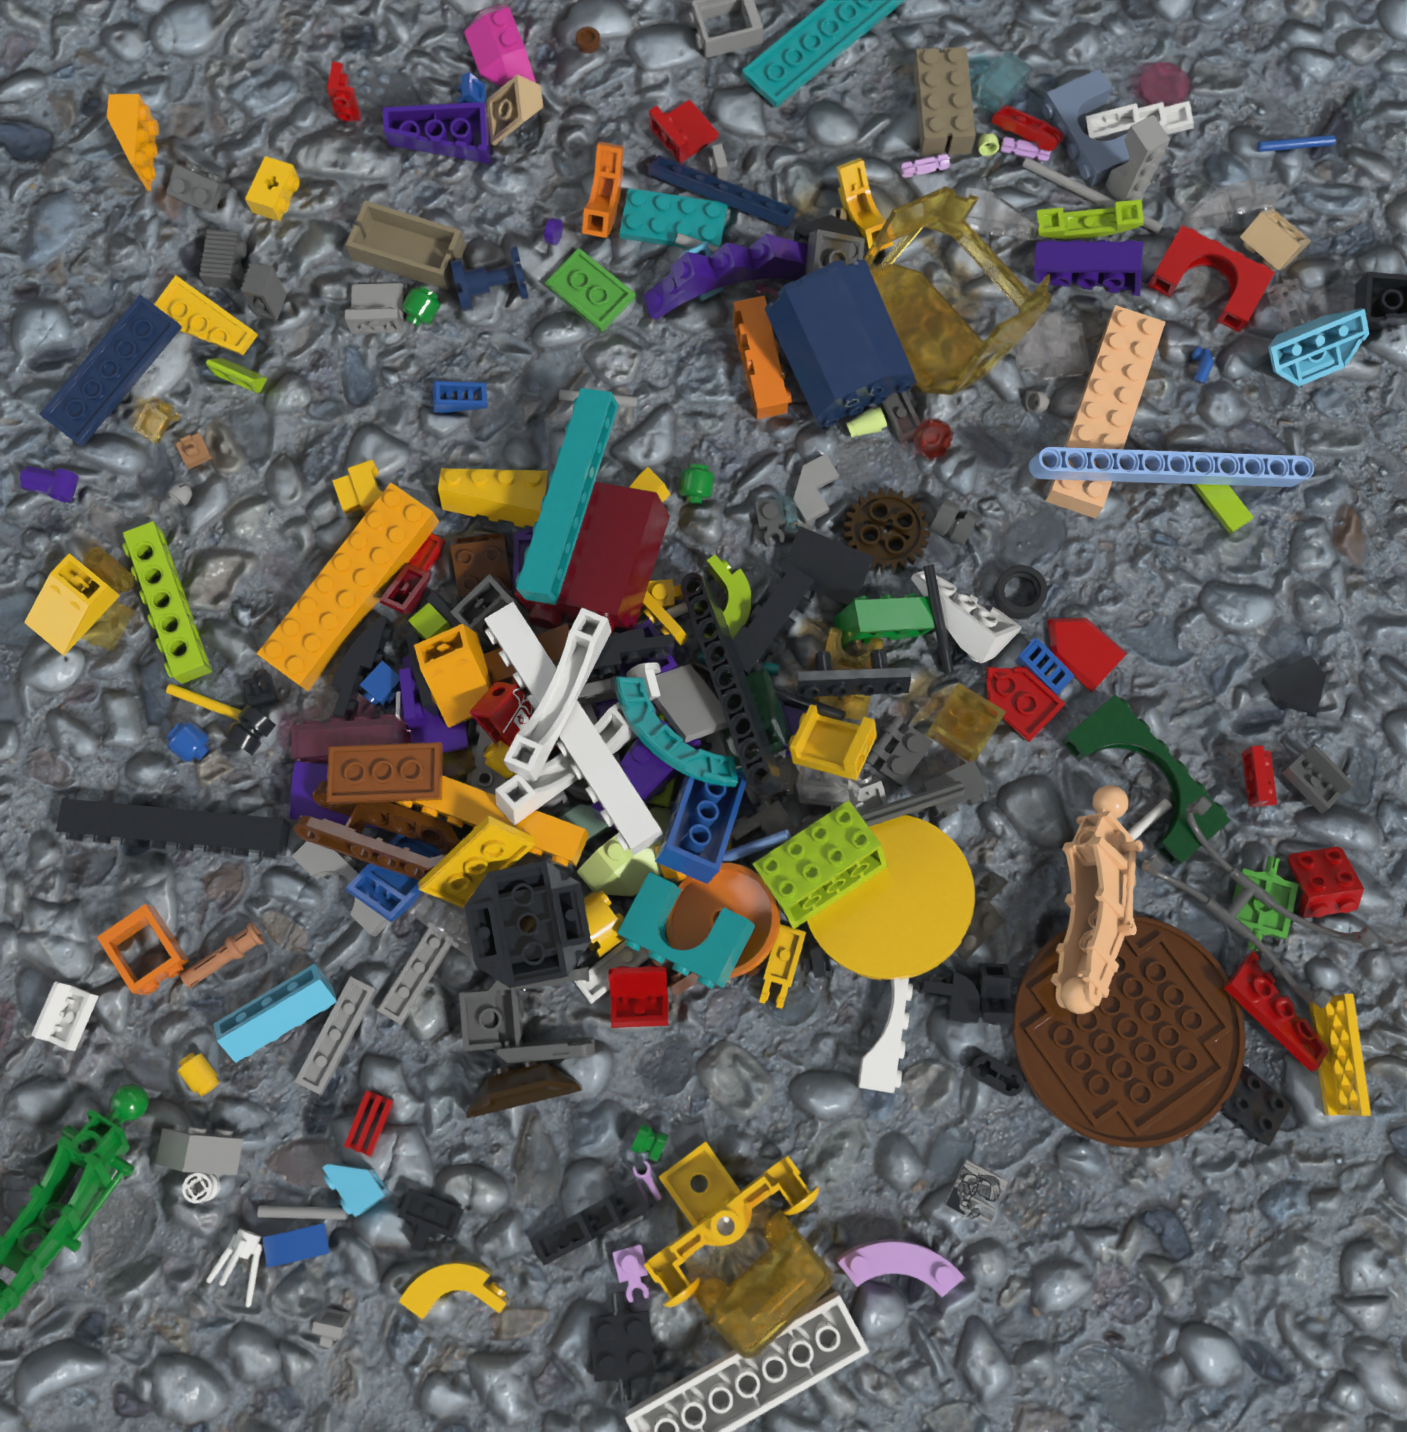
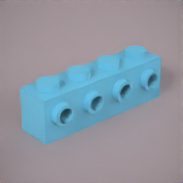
[214,963,337,1063]

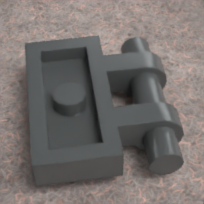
[865,716,933,788]

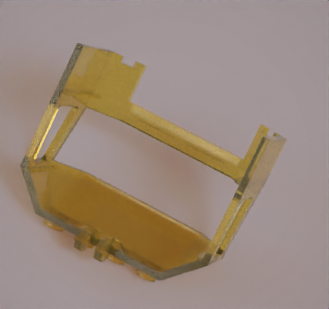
[864,186,1051,395]

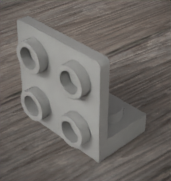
[345,283,404,334]

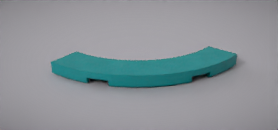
[614,676,738,787]

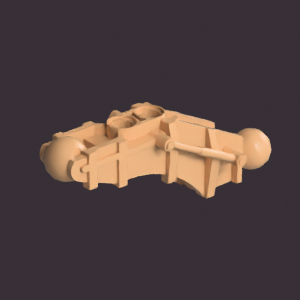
[1051,785,1143,1014]

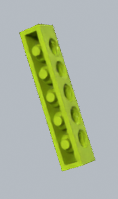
[123,521,212,684]

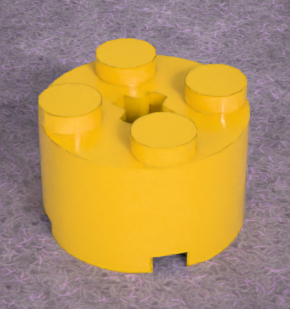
[583,890,624,958]

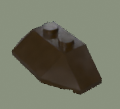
[466,1060,583,1118]

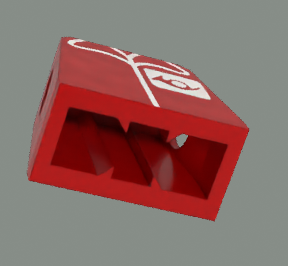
[469,680,534,747]

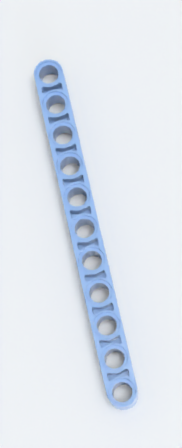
[1029,447,1314,487]

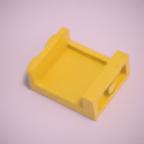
[788,704,877,781]

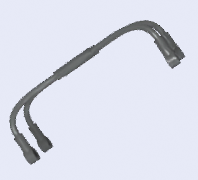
[1142,795,1378,1008]

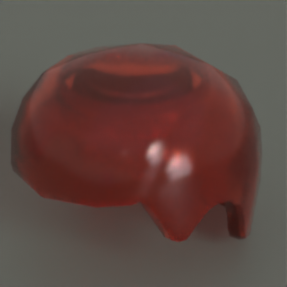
[913,418,953,461]

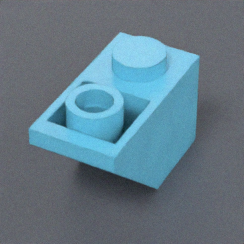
[322,1163,390,1217]

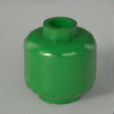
[402,286,440,327]
[678,464,714,504]

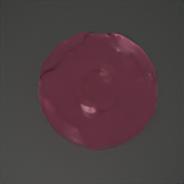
[1138,62,1190,107]

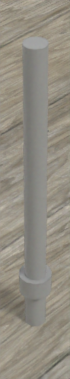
[1022,157,1163,234]

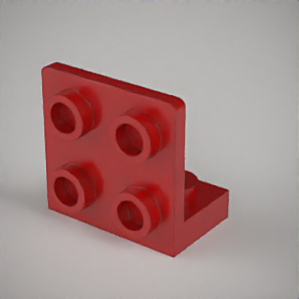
[649,100,719,163]

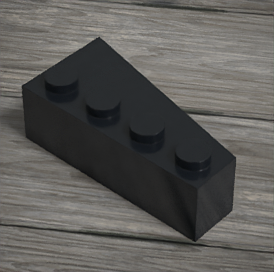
[1354,272,1407,330]

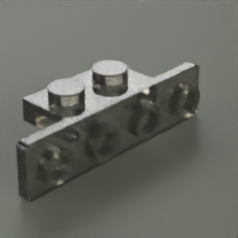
[955,872,1008,960]

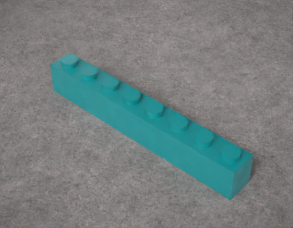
[516,388,619,605]

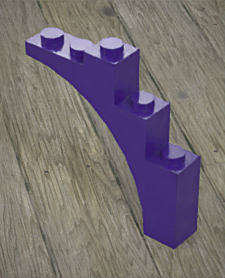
[643,233,808,319]

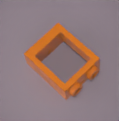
[97,904,190,996]

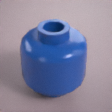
[166,721,210,762]

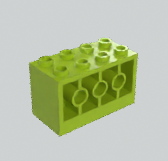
[753,800,888,930]

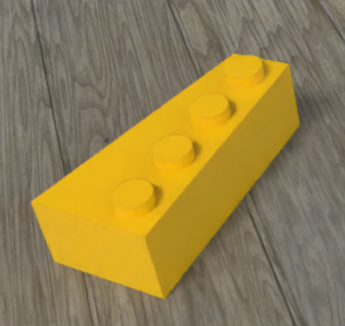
[438,468,549,528]

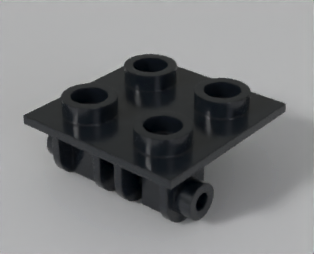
[1220,1066,1292,1147]

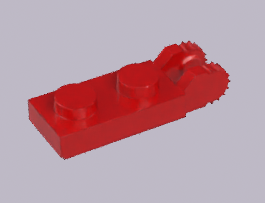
[991,105,1064,152]

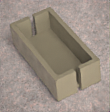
[913,47,976,156]
[346,201,466,290]

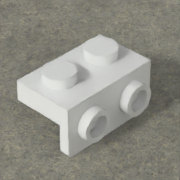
[32,981,99,1051]

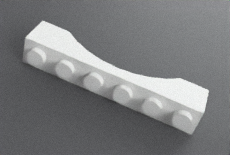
[504,608,611,782]
[495,702,637,825]
[857,978,913,1093]

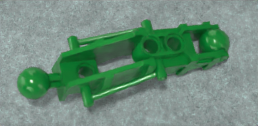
[0,1084,149,1319]

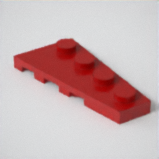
[1224,951,1329,1072]

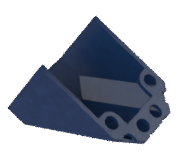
[764,260,917,428]

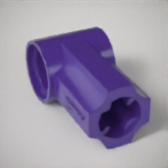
[20,466,80,503]

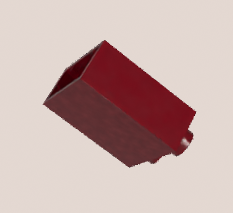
[515,482,670,637]

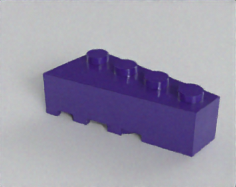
[383,102,491,164]
[1034,240,1143,296]

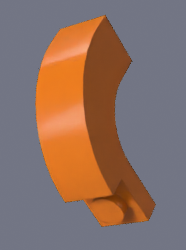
[582,142,624,238]

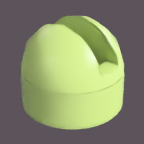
[978,133,999,156]

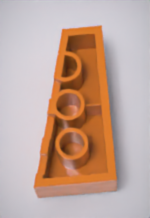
[733,295,792,420]

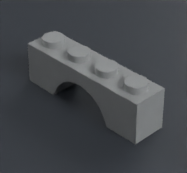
[1105,115,1170,202]
[292,841,390,937]

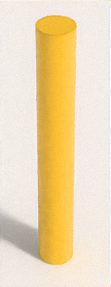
[166,683,242,721]

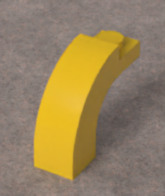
[836,158,894,254]
[398,1261,510,1319]

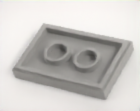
[653,664,728,743]

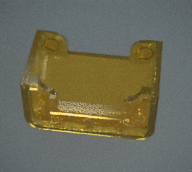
[693,1209,833,1359]

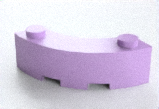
[835,1239,965,1297]

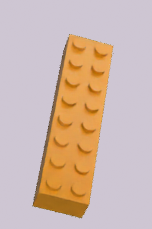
[257,483,439,692]

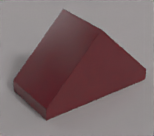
[380,564,431,614]

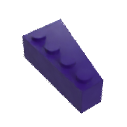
[592,718,703,829]

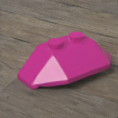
[464,3,536,87]

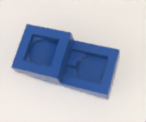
[262,1223,329,1268]

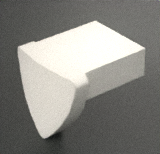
[626,662,661,701]

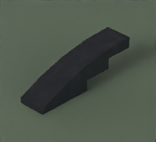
[531,1179,653,1266]

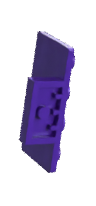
[399,656,469,753]

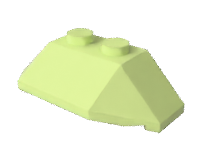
[577,807,671,897]

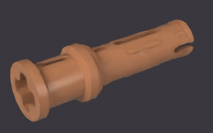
[180,922,265,989]

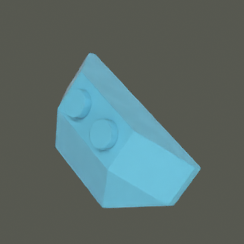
[1268,308,1369,386]

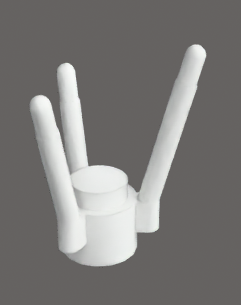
[206,1228,263,1307]

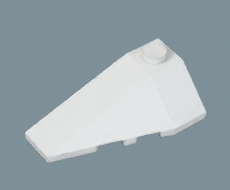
[911,571,1022,663]

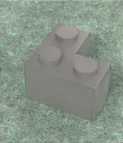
[155,1124,244,1175]

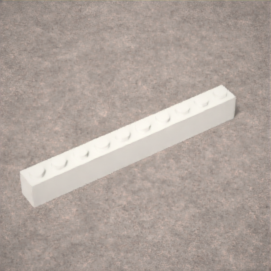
[484,602,663,856]

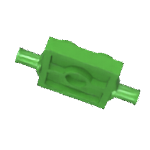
[1232,856,1299,952]

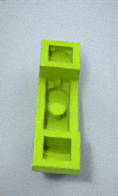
[1037,199,1144,239]

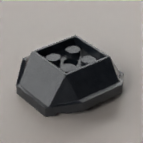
[464,861,592,988]

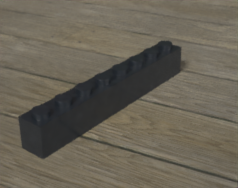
[56,798,291,860]

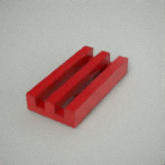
[343,1090,394,1157]

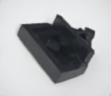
[1261,655,1326,718]

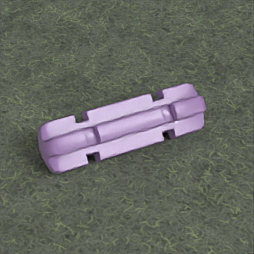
[1001,137,1051,162]
[900,153,950,178]

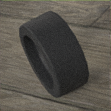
[993,565,1048,619]

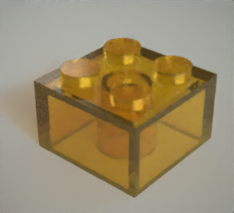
[926,682,1006,762]

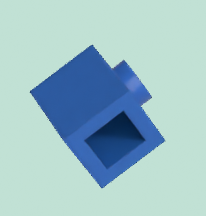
[360,661,401,708]

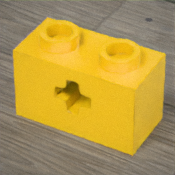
[245,156,300,222]

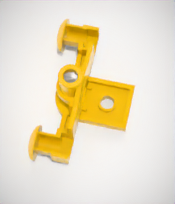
[644,1141,819,1307]

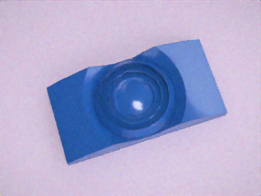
[346,812,441,922]

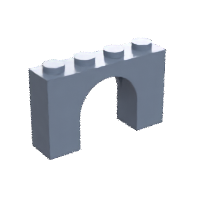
[1042,69,1130,187]

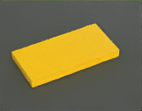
[418,816,536,908]

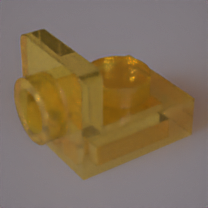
[134,401,181,443]

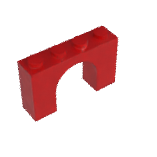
[1148,225,1275,333]

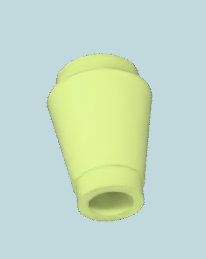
[846,407,887,438]

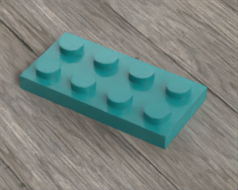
[619,188,728,249]

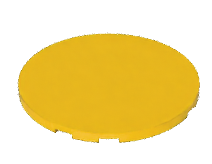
[807,815,975,980]

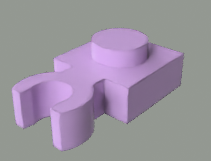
[612,1244,649,1302]

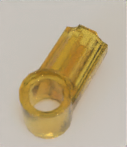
[83,547,135,594]

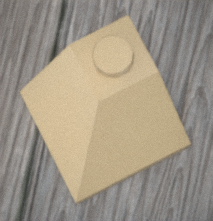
[486,75,543,145]

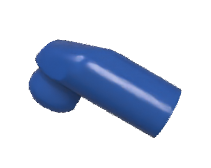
[1191,346,1213,384]

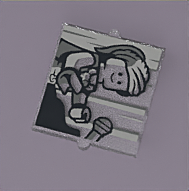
[943,1159,1009,1229]

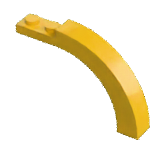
[629,467,689,646]

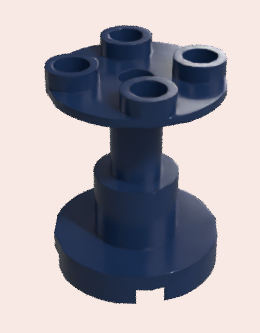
[451,246,529,312]

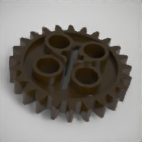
[843,488,931,573]

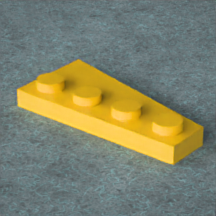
[154,275,258,355]

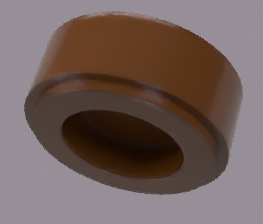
[575,27,601,54]

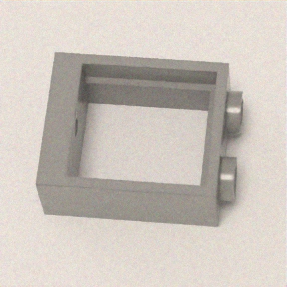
[689,0,763,58]

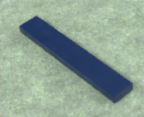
[648,155,797,228]

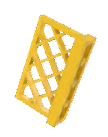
[1309,994,1371,1116]

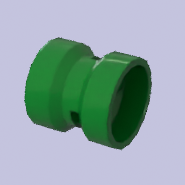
[631,1123,669,1162]

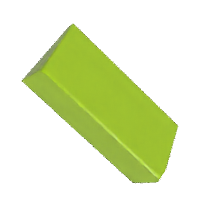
[206,358,267,393]

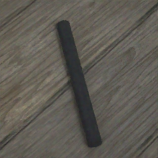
[923,564,954,673]

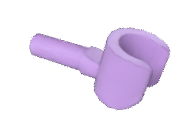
[633,1160,662,1201]

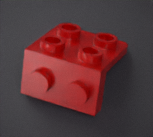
[1287,846,1364,918]
[608,965,669,1028]

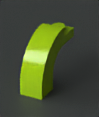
[707,554,752,639]

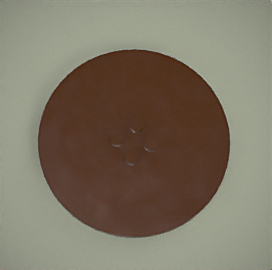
[1011,915,1246,1148]

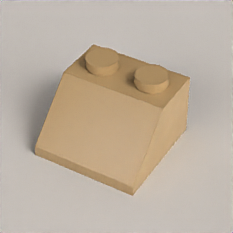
[1240,208,1311,271]

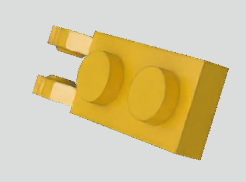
[759,924,806,1009]

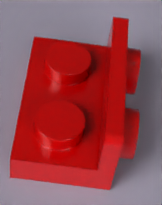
[327,61,361,121]
[1241,746,1277,807]

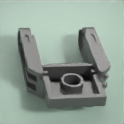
[459,965,595,1063]

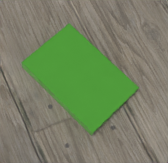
[544,248,636,333]

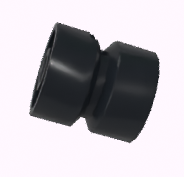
[223,704,276,756]

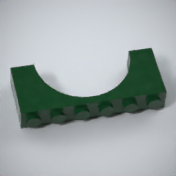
[1061,694,1231,867]

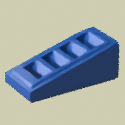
[432,381,488,413]
[1015,637,1074,695]

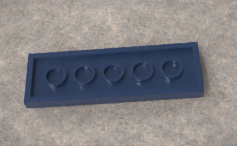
[39,295,182,447]

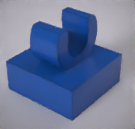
[457,72,485,103]

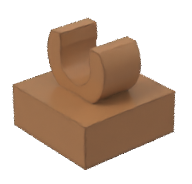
[175,432,213,469]

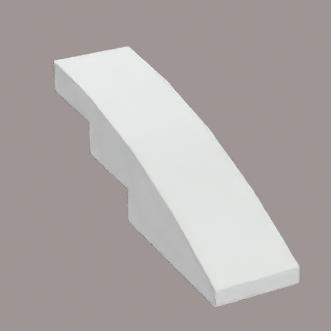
[1086,101,1194,141]

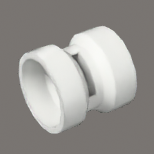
[182,1173,220,1203]

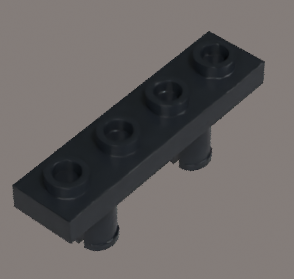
[797,649,911,698]

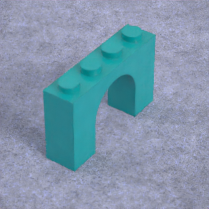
[617,872,755,989]

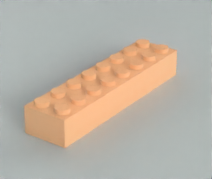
[1046,305,1165,519]

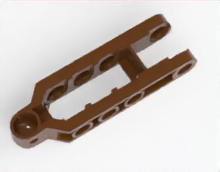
[294,781,461,881]

